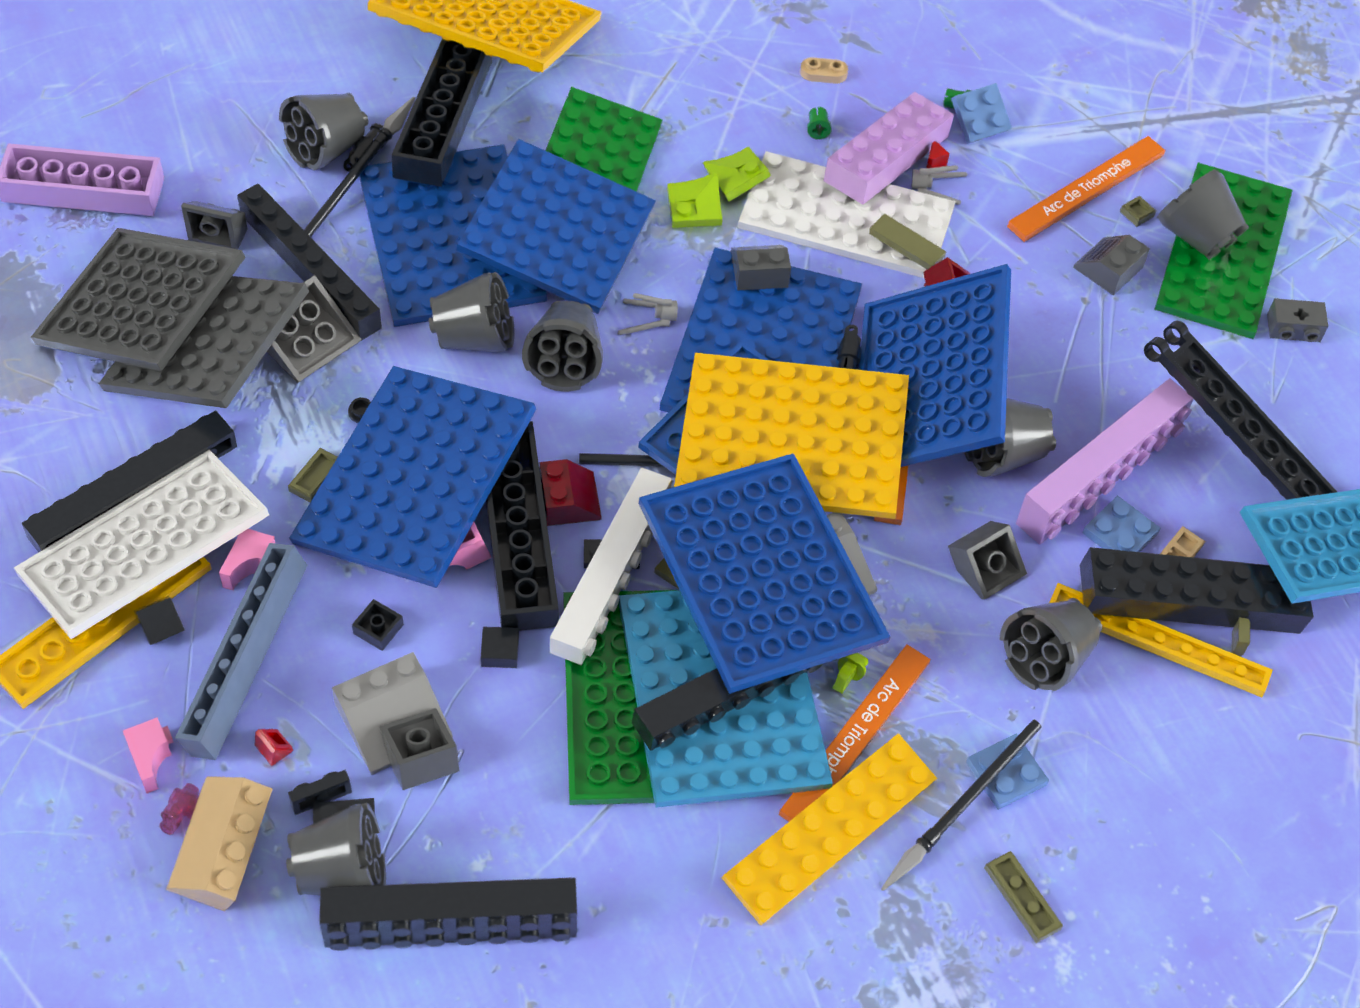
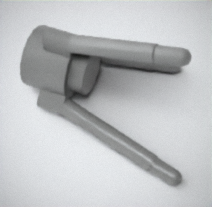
[912,165,967,205]
[618,293,678,335]

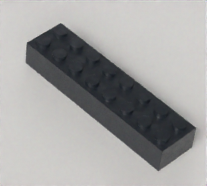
[392,39,492,187]
[486,421,559,631]
[1080,547,1314,634]
[319,877,577,951]

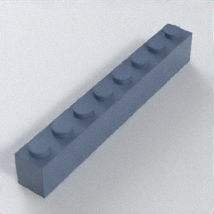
[175,543,308,760]

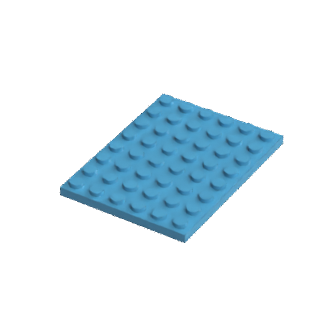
[618,590,833,808]

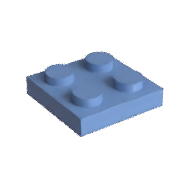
[951,83,1012,144]
[1082,495,1161,552]
[966,733,1049,810]

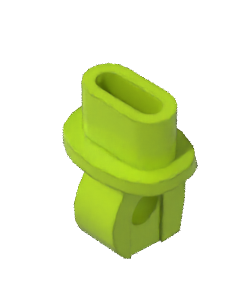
[832,653,869,694]

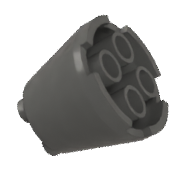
[279,93,368,171]
[1157,169,1249,260]
[429,272,514,352]
[522,301,603,392]
[964,398,1056,477]
[1000,598,1102,691]
[286,803,386,895]

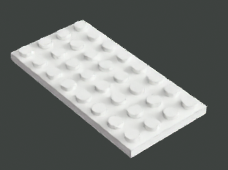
[738,151,956,278]
[14,450,269,639]

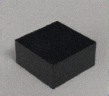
[134,596,185,645]
[352,599,404,651]
[481,627,519,668]

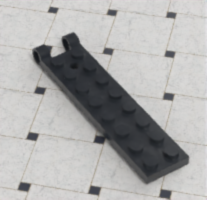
[1144,321,1337,500]

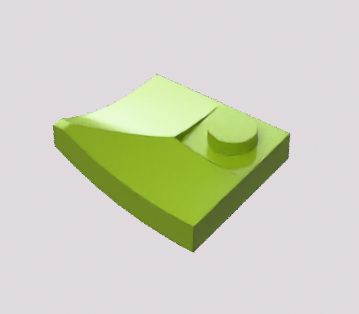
[703,146,771,202]
[667,173,723,228]

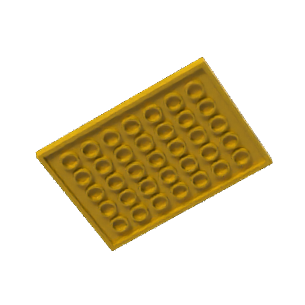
[367,0,601,73]
[674,353,909,519]

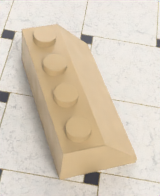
[166,776,272,911]

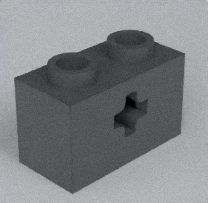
[1267,298,1328,342]

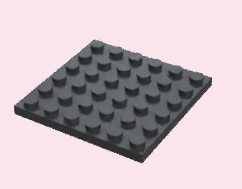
[31,228,246,371]
[99,276,309,408]

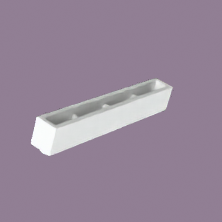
[550,467,672,665]

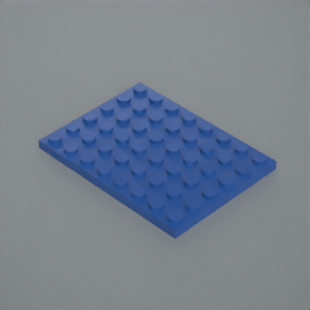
[359,144,547,327]
[660,247,862,412]
[859,264,1011,467]
[289,366,537,588]
[638,453,890,694]

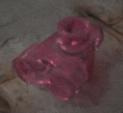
[159,783,199,835]

